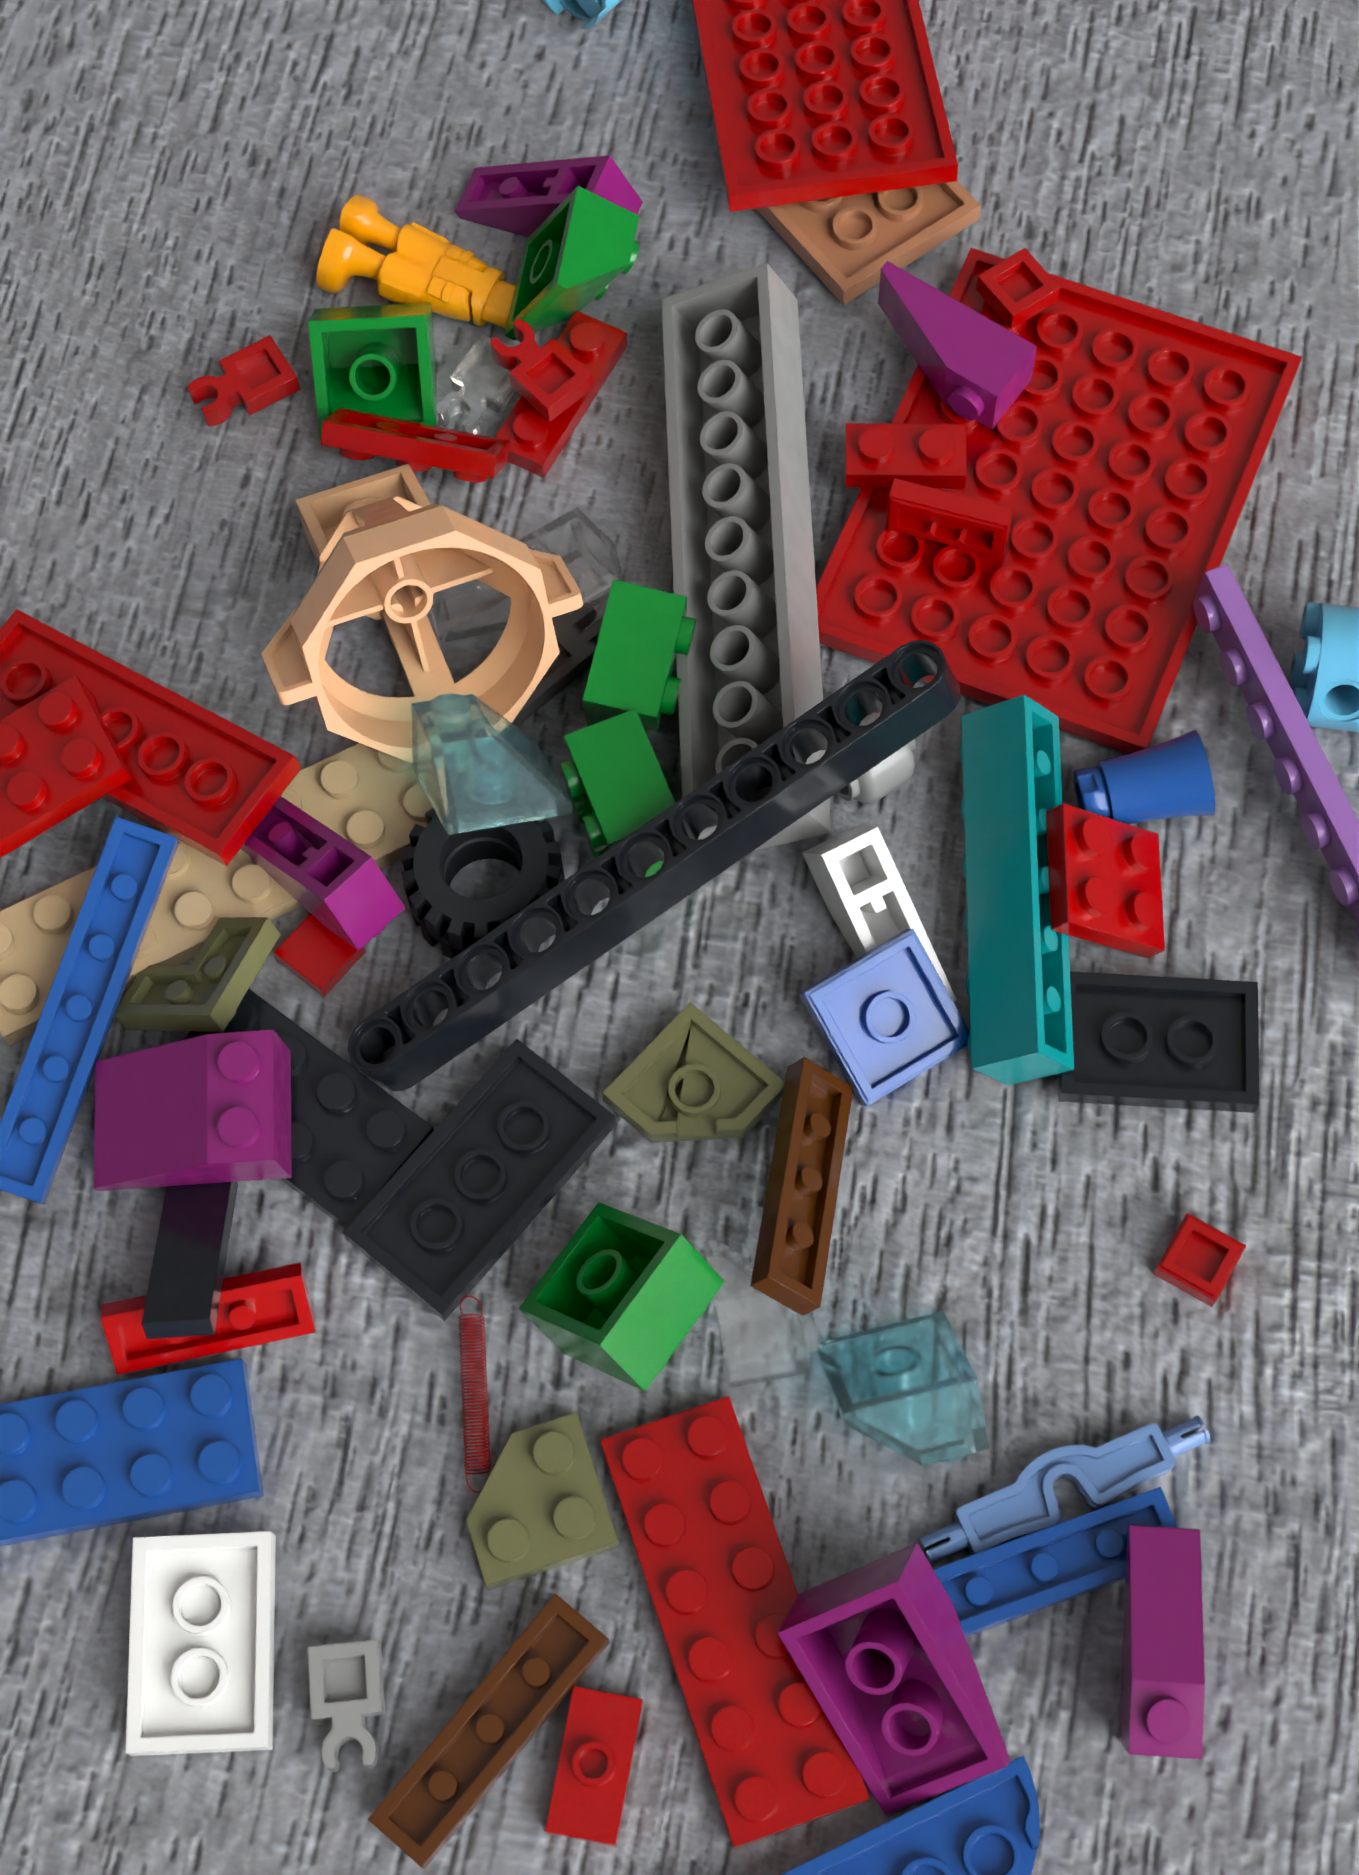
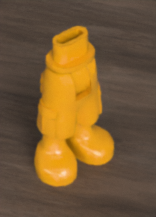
[316,194,515,329]

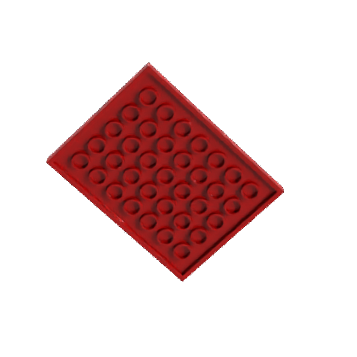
[816,248,1302,754]

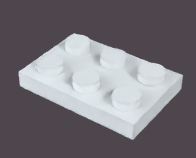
[126,1531,276,1756]

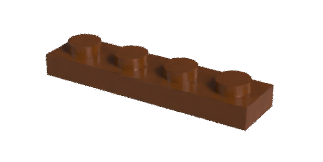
[750,1057,853,1316]
[368,1593,610,1870]

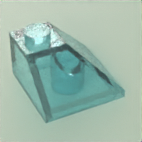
[411,693,572,835]
[814,1311,990,1466]

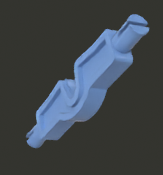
[918,1415,1210,1565]

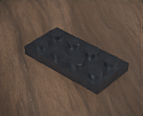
[184,989,434,1229]
[343,1039,617,1321]

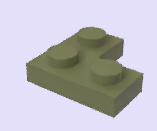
[115,917,281,1032]

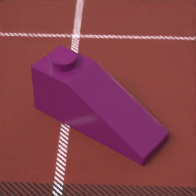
[455,155,643,237]
[878,261,1037,430]
[241,796,405,951]
[1118,1524,1205,1759]

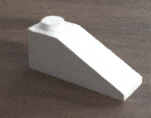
[802,825,957,1002]

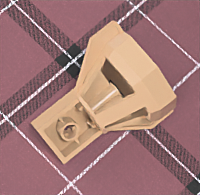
[261,464,583,775]

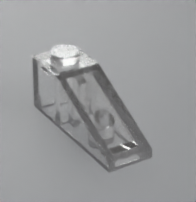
[431,507,624,643]

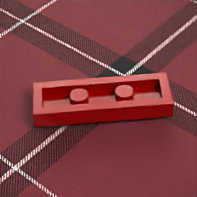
[494,310,628,478]
[321,408,510,482]
[100,1262,316,1375]

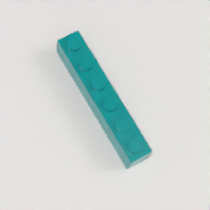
[959,695,1074,1086]

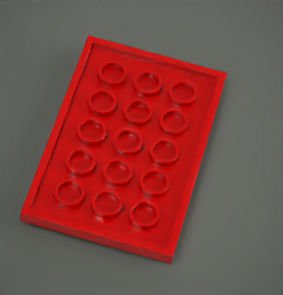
[691,0,958,212]

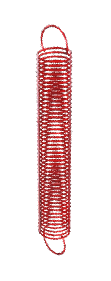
[458,1295,491,1493]

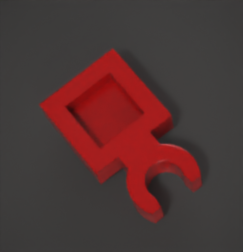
[490,319,594,422]
[187,335,301,427]

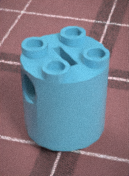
[1289,602,1359,732]

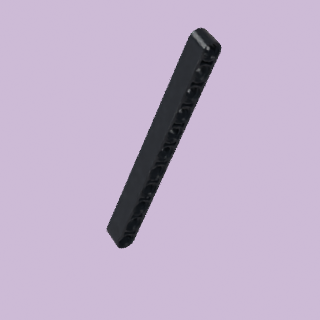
[348,640,960,1091]

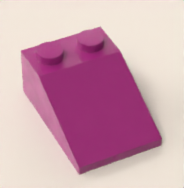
[94,1030,292,1191]
[777,1543,1010,1815]

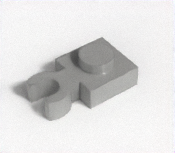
[307,1639,385,1772]

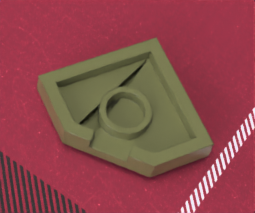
[602,1002,785,1143]
[466,1412,620,1591]

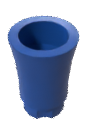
[1073,730,1215,825]

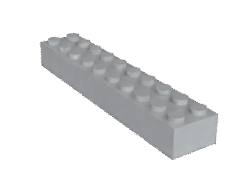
[661,263,832,852]

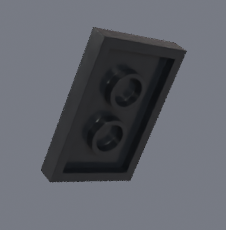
[1058,971,1259,1113]

